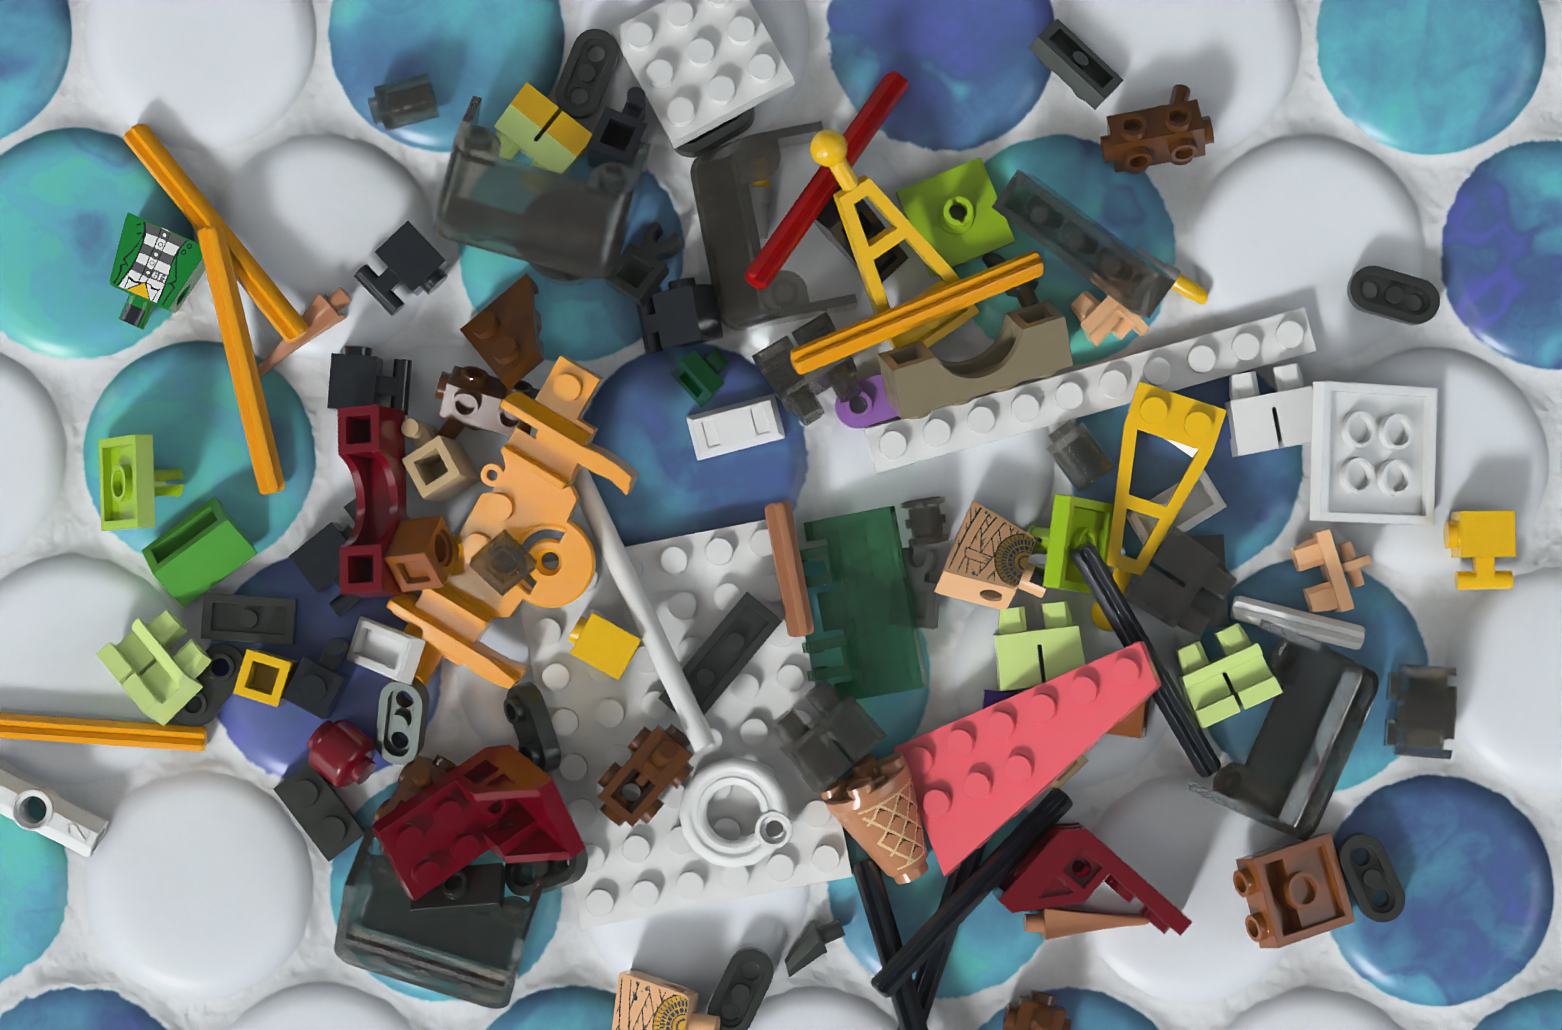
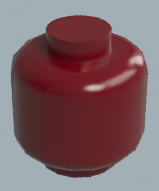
[307,719,376,788]

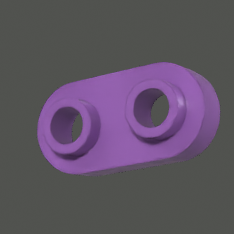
[835,374,899,429]

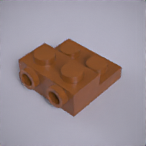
[1233,833,1355,948]

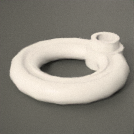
[679,757,794,868]

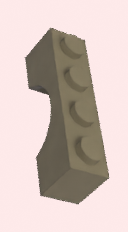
[878,300,1073,420]

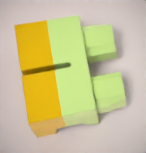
[486,82,592,196]

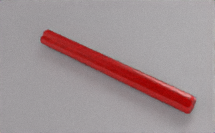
[744,71,909,290]

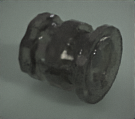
[900,496,950,547]

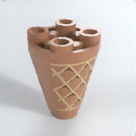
[819,752,929,884]

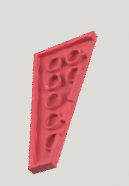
[893,642,1162,876]

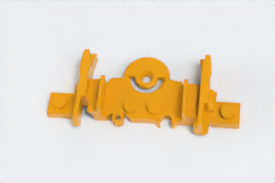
[386,355,639,689]

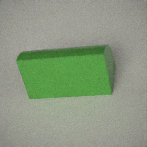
[141,496,258,608]

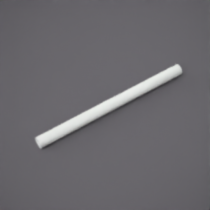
[573,465,717,754]

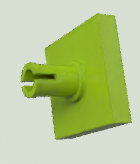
[896,157,1015,277]
[98,434,184,531]
[1026,494,1114,594]

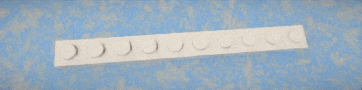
[864,307,1317,474]

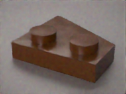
[460,273,545,390]

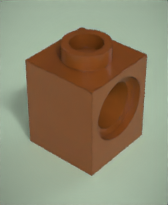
[384,515,460,592]

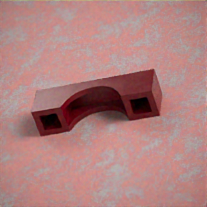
[337,405,408,598]

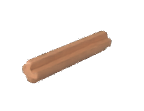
[764,501,814,637]

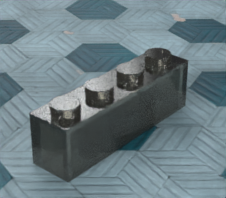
[992,170,1176,318]

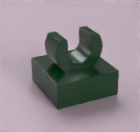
[671,348,730,408]

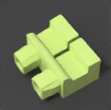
[993,601,1085,691]
[96,610,212,726]
[1175,623,1283,728]

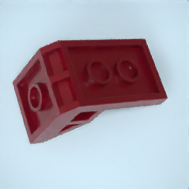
[371,744,586,901]
[992,822,1192,936]

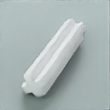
[1230,595,1365,650]

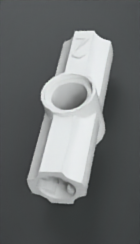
[0,767,109,858]

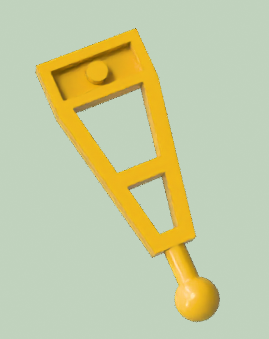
[810,129,979,349]
[1091,381,1227,632]

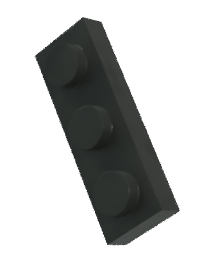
[658,592,782,715]

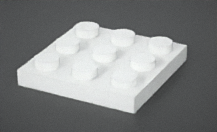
[610,0,795,149]
[1309,381,1437,525]

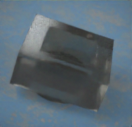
[470,529,537,596]

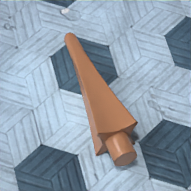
[257,287,352,378]
[1023,907,1149,940]

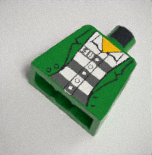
[109,212,206,330]

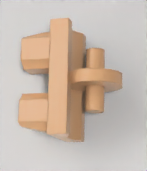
[1070,260,1154,347]
[1290,529,1372,612]

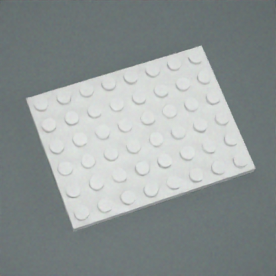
[519,520,852,929]

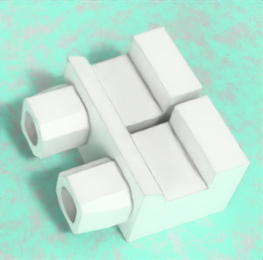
[1224,363,1313,457]

